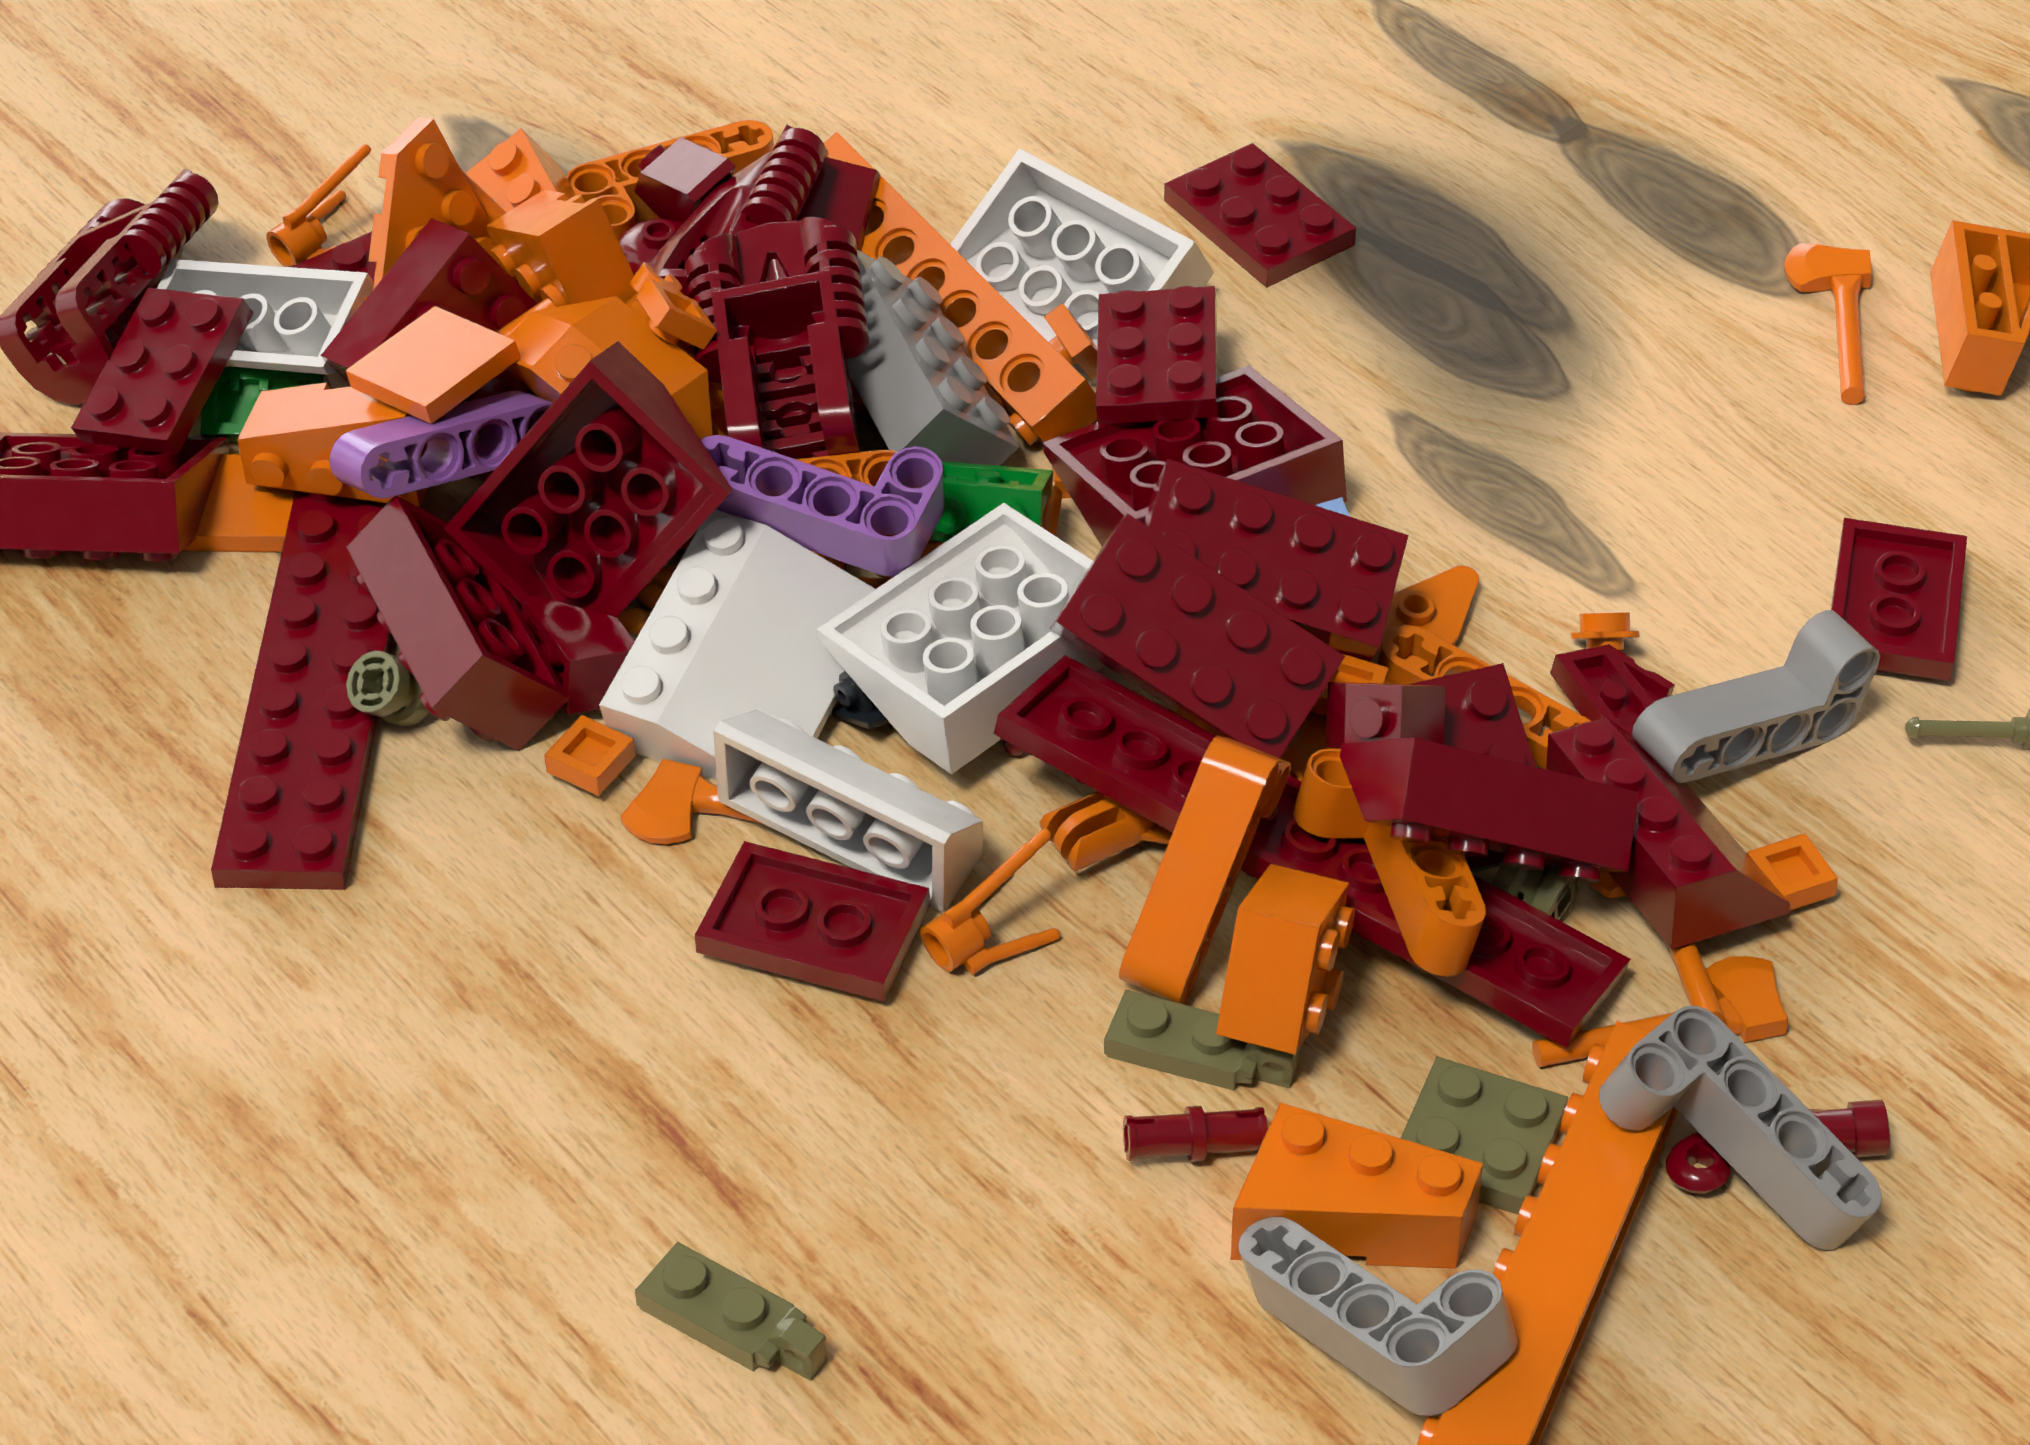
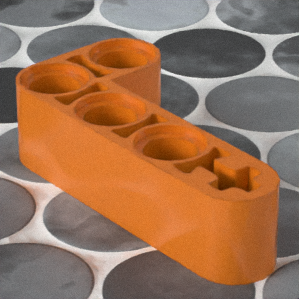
[566,120,774,239]
[1119,736,1291,1004]
[1293,749,1486,977]

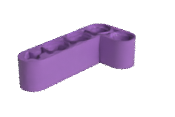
[329,390,553,498]
[701,435,945,577]

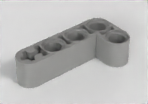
[1632,610,1880,783]
[1599,1006,1882,1250]
[1238,1217,1518,1416]

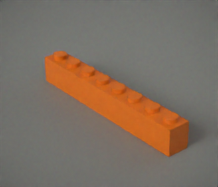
[1417,1021,1679,1445]

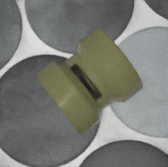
[346,651,429,727]
[1492,860,1582,922]

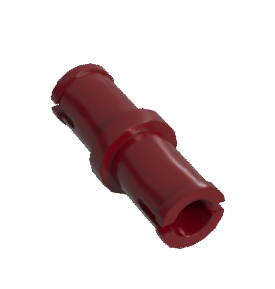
[1123,1106,1268,1162]

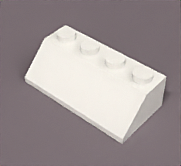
[157,259,374,374]
[713,709,983,913]

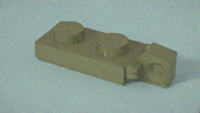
[1104,989,1299,1091]
[635,1241,828,1381]

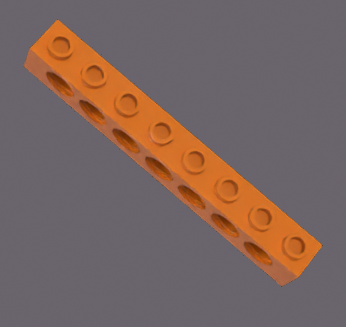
[824,132,1097,446]

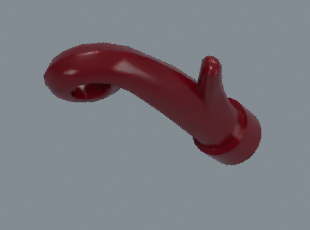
[1665,1099,1890,1194]

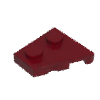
[1550,644,1675,734]

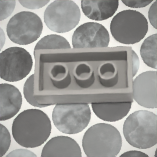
[847,250,1019,466]

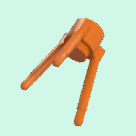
[266,144,371,267]
[920,829,1060,975]

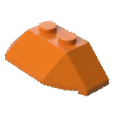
[506,296,713,440]

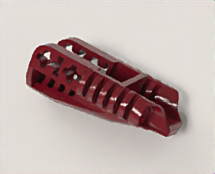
[650,124,829,297]
[0,169,219,405]
[685,217,870,459]

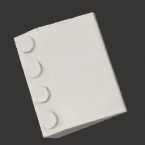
[950,148,1214,384]
[816,503,1105,774]
[599,510,875,780]

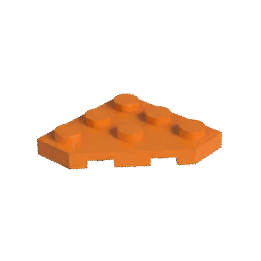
[364,118,495,301]

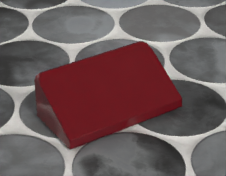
[796,157,880,251]

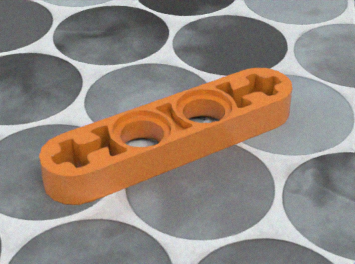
[1378,625,1591,769]

